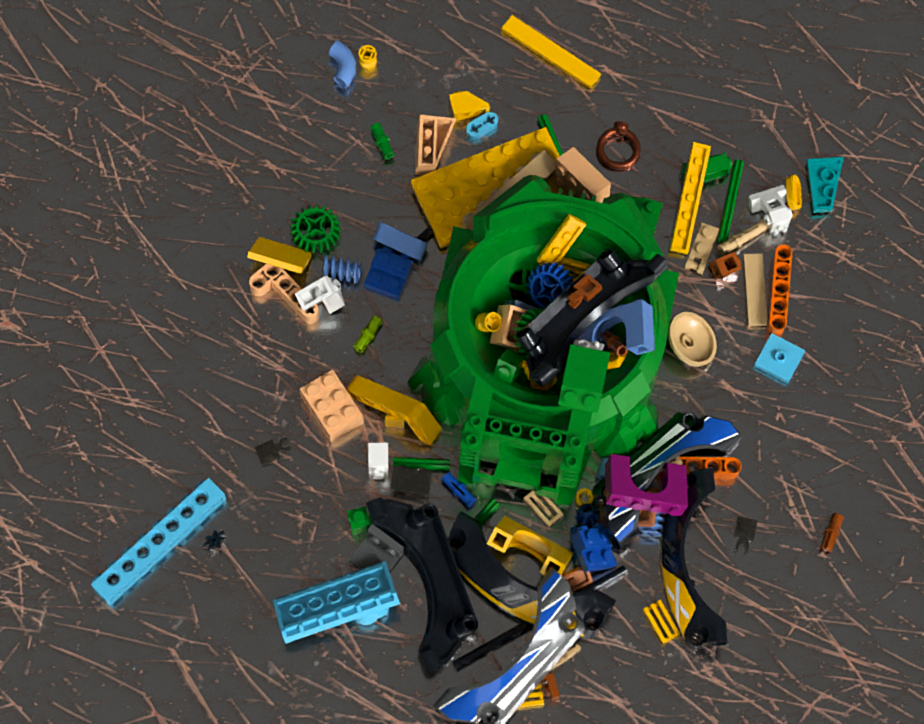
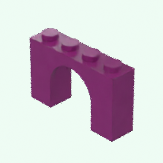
[605,454,688,516]

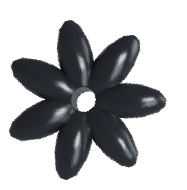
[203,530,227,552]

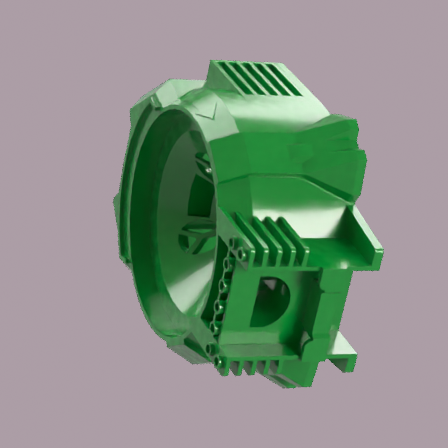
[408,175,679,507]

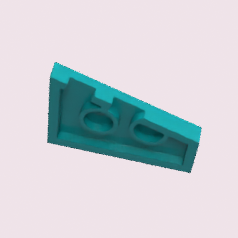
[806,157,844,213]

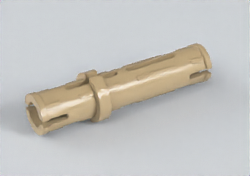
[717,219,769,256]

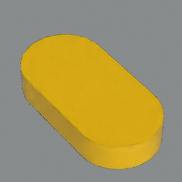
[786,174,802,211]

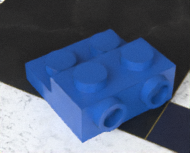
[364,247,413,299]
[570,523,617,573]

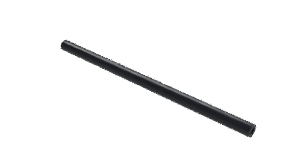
[452,565,628,670]

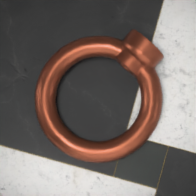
[597,121,641,170]

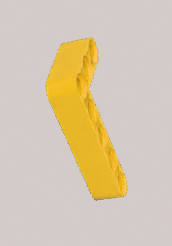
[346,375,442,445]

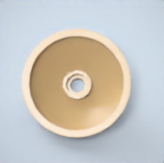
[668,312,717,367]

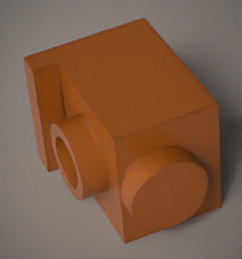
[708,251,742,280]

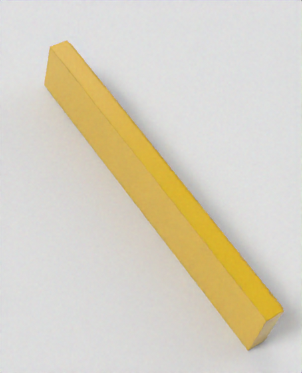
[501,15,601,89]
[669,142,711,255]

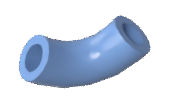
[328,40,356,89]

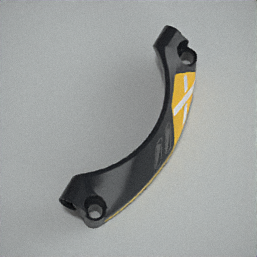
[660,468,728,651]
[448,511,616,639]

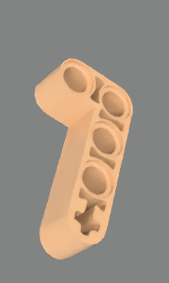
[249,264,319,324]

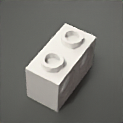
[368,443,389,480]

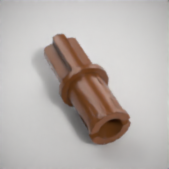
[601,330,628,357]
[821,513,844,552]

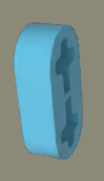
[466,112,498,140]

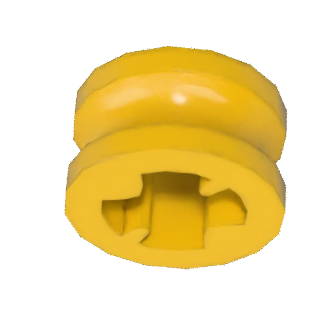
[575,488,593,506]

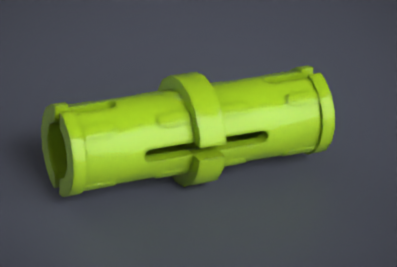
[353,315,383,353]

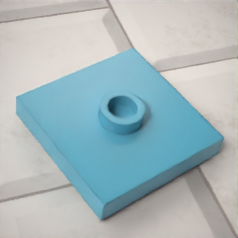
[754,333,806,384]

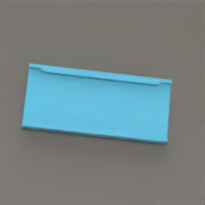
[272,561,400,643]

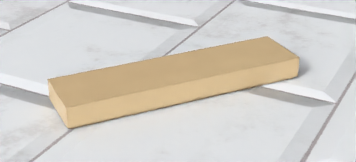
[743,254,768,327]

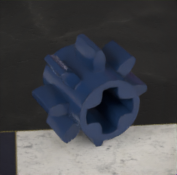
[576,504,600,528]

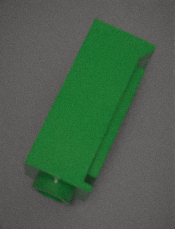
[681,151,732,182]

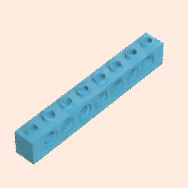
[91,478,226,606]

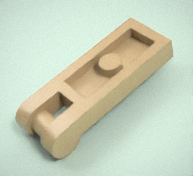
[684,223,719,275]

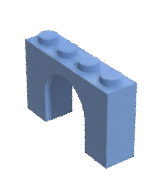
[577,299,654,355]

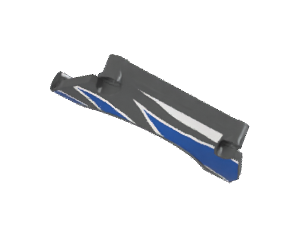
[433,567,585,724]

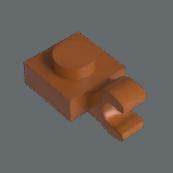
[568,274,602,309]

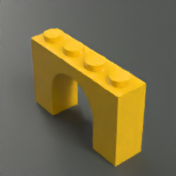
[487,516,574,575]

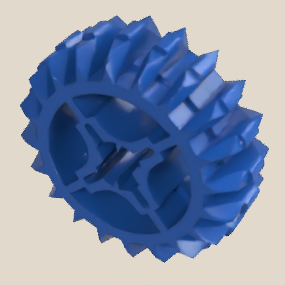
[526,262,574,309]

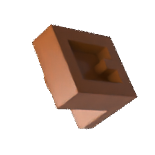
[539,673,560,702]

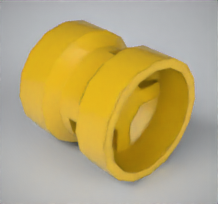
[358,45,377,70]
[475,312,502,332]

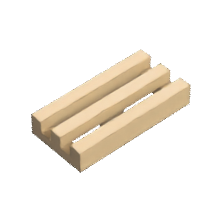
[523,490,564,528]

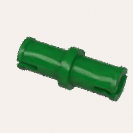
[370,123,395,160]

